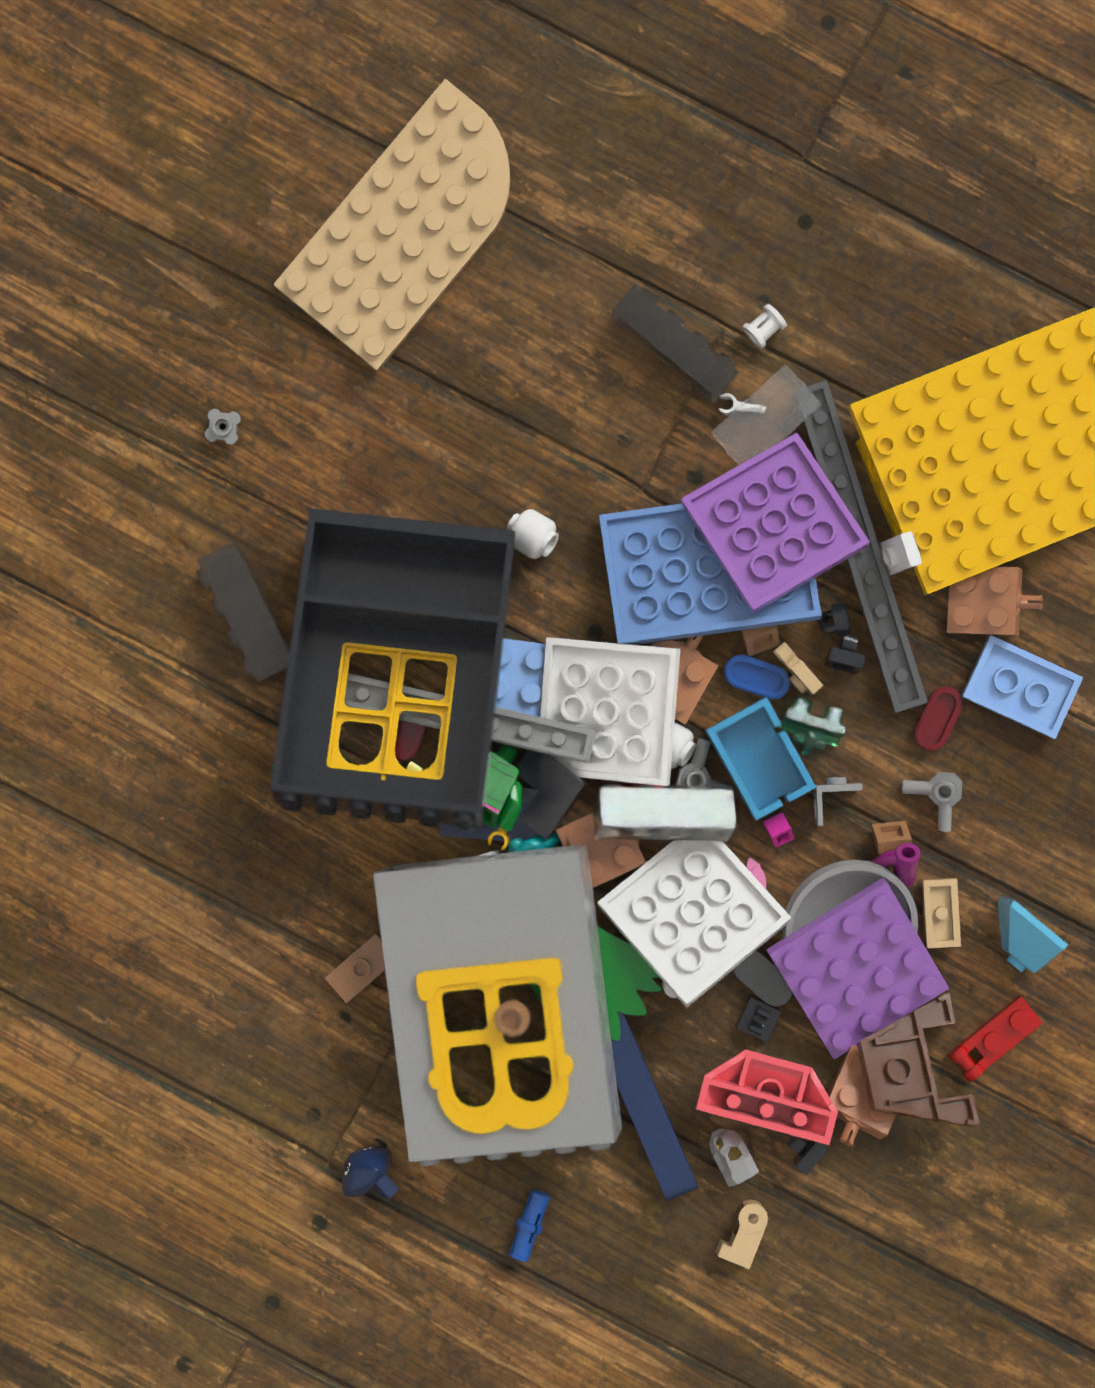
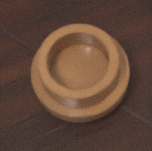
[495,1001,530,1036]

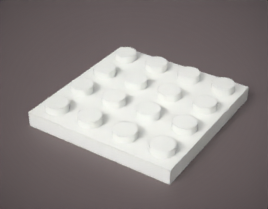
[540,637,681,786]
[597,818,791,1008]

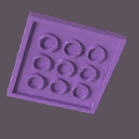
[681,432,870,614]
[766,878,949,1060]

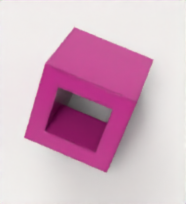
[762,812,795,848]

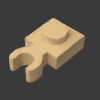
[773,642,823,695]

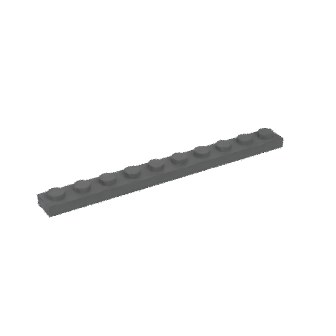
[794,380,928,713]

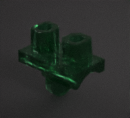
[779,696,847,756]

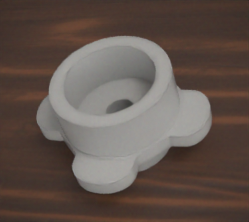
[205,409,241,445]

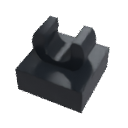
[824,635,865,674]
[735,996,781,1042]
[787,1136,828,1175]

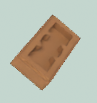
[325,933,385,1004]

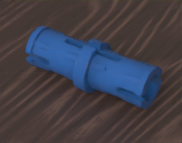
[508,1189,551,1262]

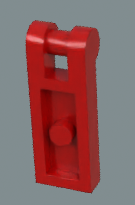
[947,995,1043,1082]

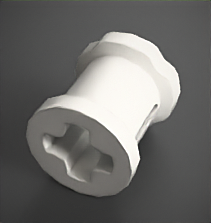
[742,304,787,349]

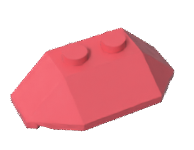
[696,1049,838,1145]

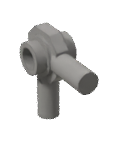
[675,738,734,800]
[902,772,962,832]

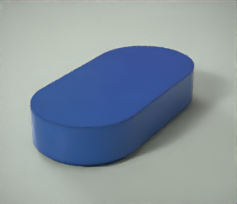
[723,655,790,699]

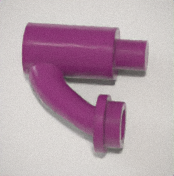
[867,843,920,889]

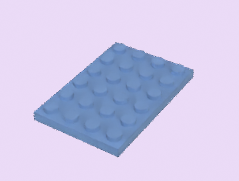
[599,504,822,645]

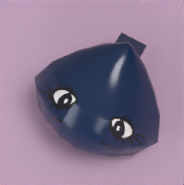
[342,1146,399,1199]

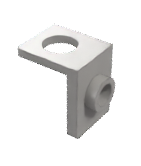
[813,777,862,826]

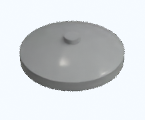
[782,860,918,939]

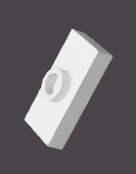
[879,531,922,576]

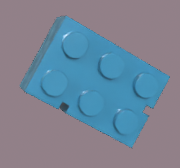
[704,697,816,820]

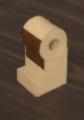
[715,1199,768,1269]

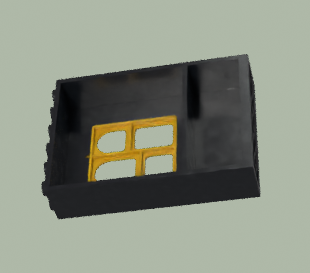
[270,508,515,831]

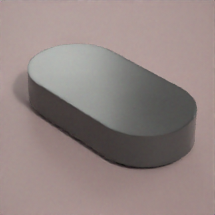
[733,951,793,1006]

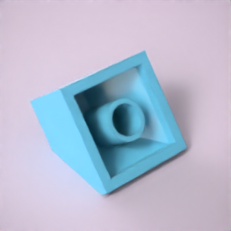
[997,896,1068,973]

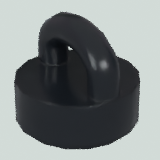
[818,602,851,637]

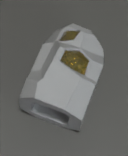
[709,1127,759,1187]

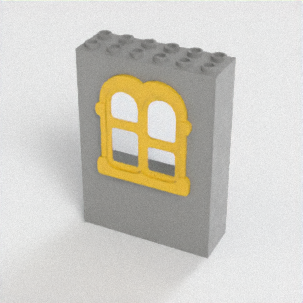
[373,844,622,1166]

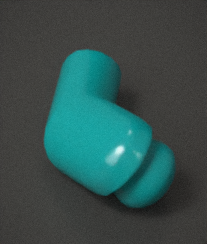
[508,831,559,852]

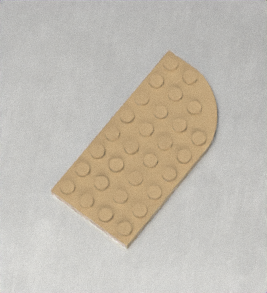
[273,79,510,372]

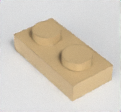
[921,878,961,948]

